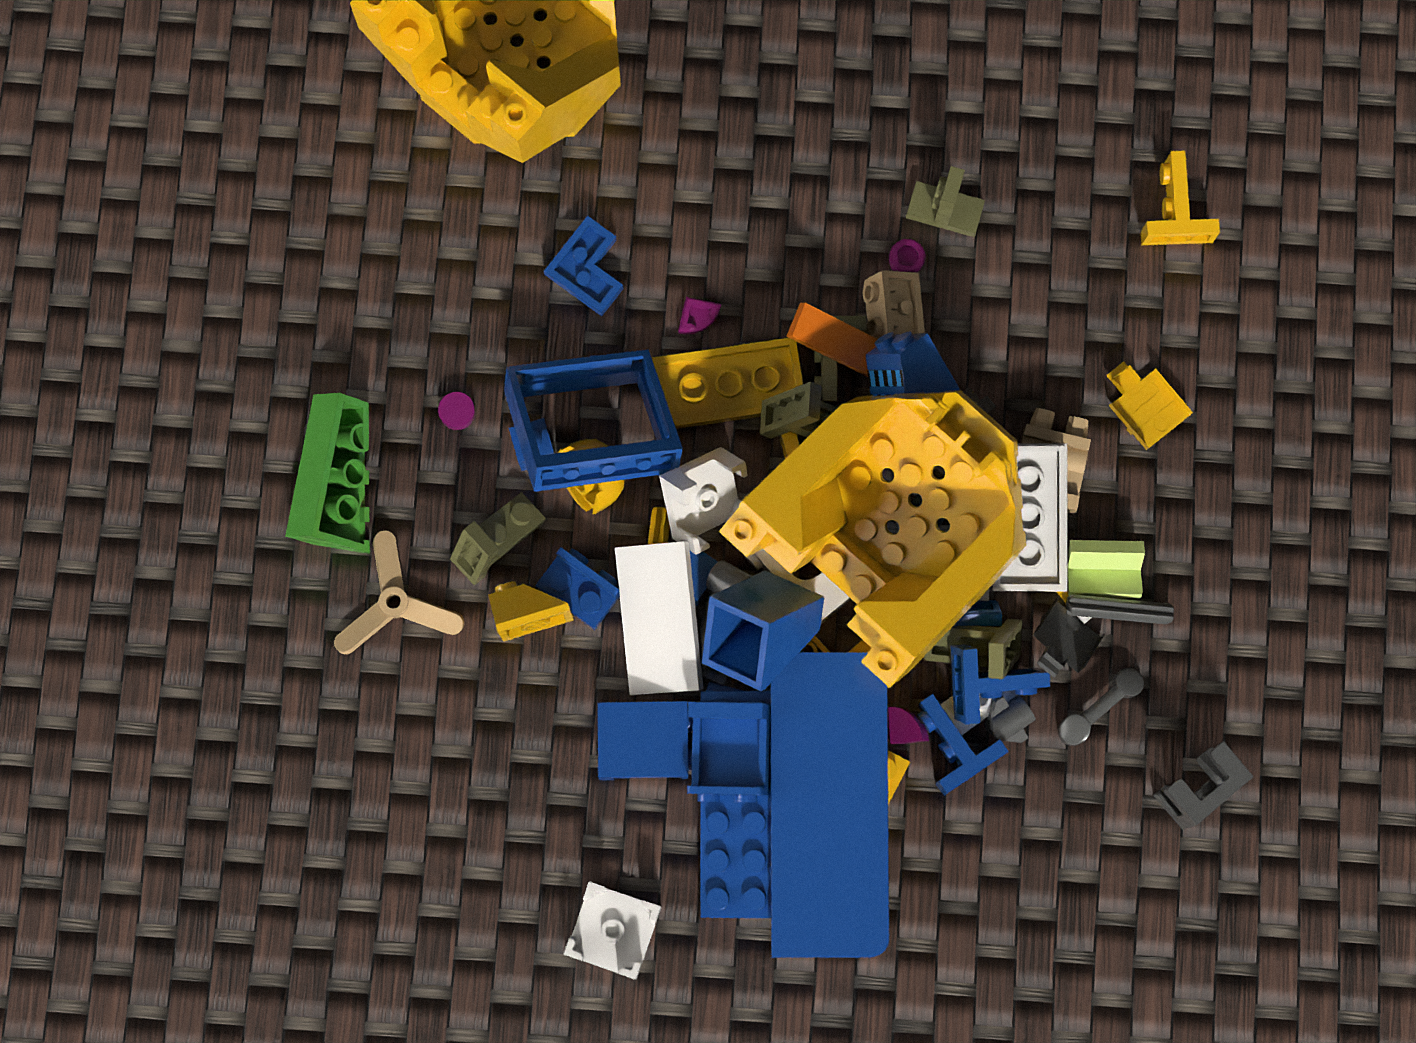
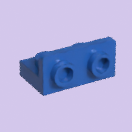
[535,547,620,630]

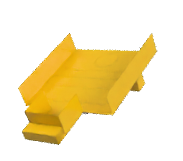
[1107,362,1193,450]

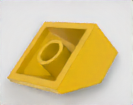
[488,581,574,642]

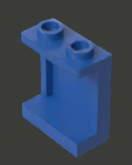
[598,701,693,780]
[687,702,770,803]

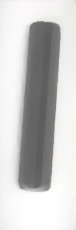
[1066,594,1174,625]

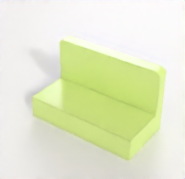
[1068,540,1145,598]

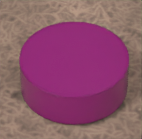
[889,239,926,273]
[438,392,476,430]

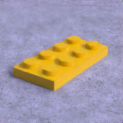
[652,338,803,429]

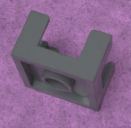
[1153,741,1254,830]

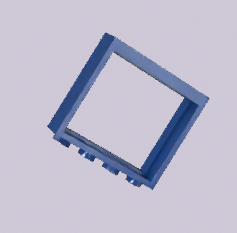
[504,349,683,492]

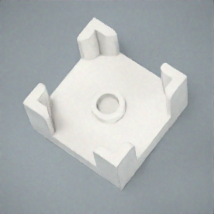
[659,447,747,555]
[564,882,661,980]

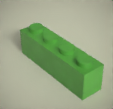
[285,393,370,553]

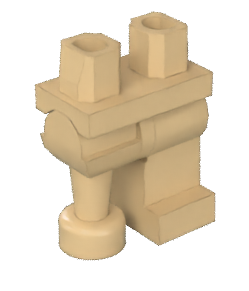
[1021,408,1091,515]

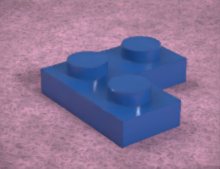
[544,216,623,316]

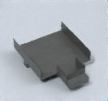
[1033,593,1106,677]

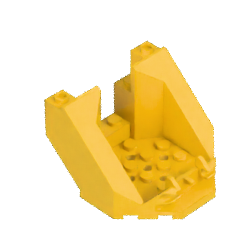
[350,0,621,163]
[719,390,1026,688]

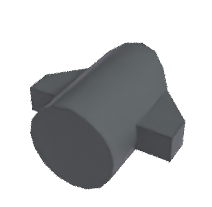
[984,696,1035,743]

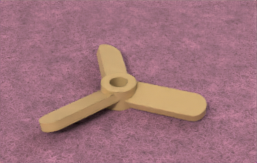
[334,530,465,654]

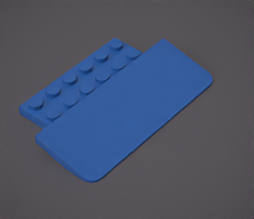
[700,652,889,958]

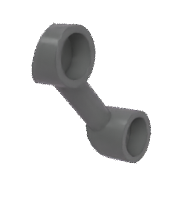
[1058,668,1144,746]

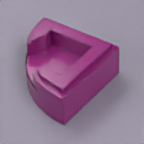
[678,297,721,335]
[888,707,929,744]

